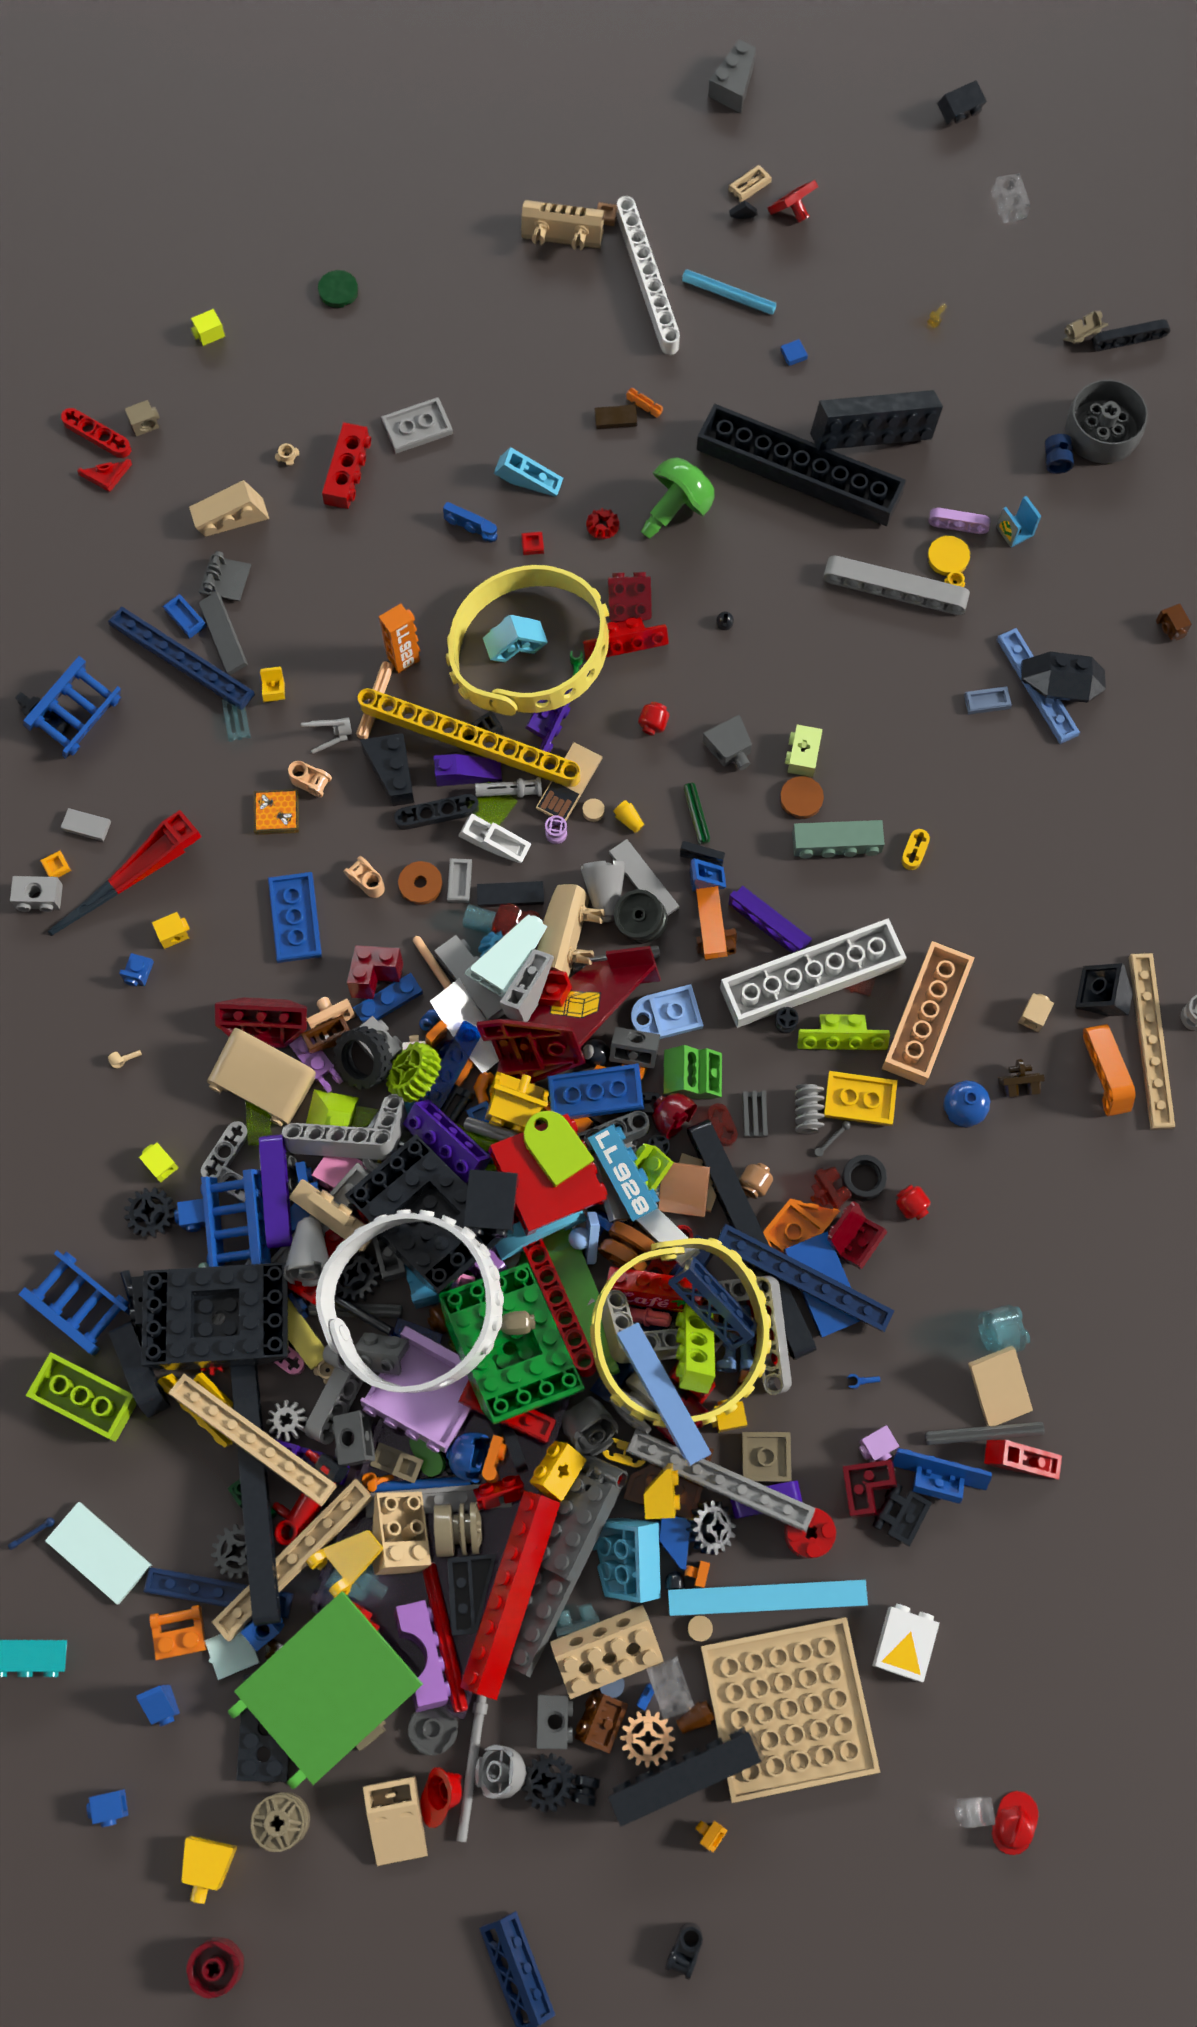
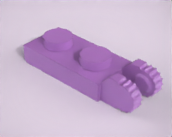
[289,1036,343,1093]

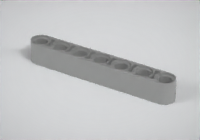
[823,556,970,615]

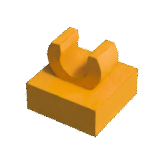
[695,1820,728,1853]

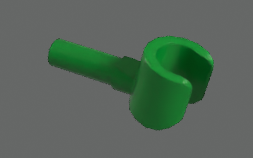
[570,651,583,676]

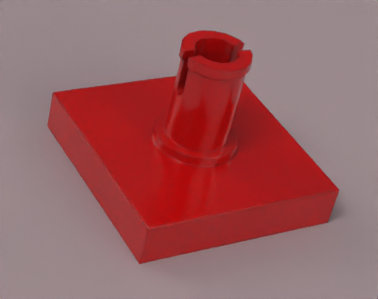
[767,180,818,223]

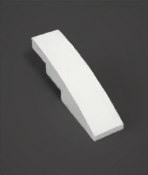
[635,1208,700,1268]

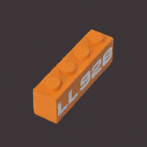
[379,603,421,674]

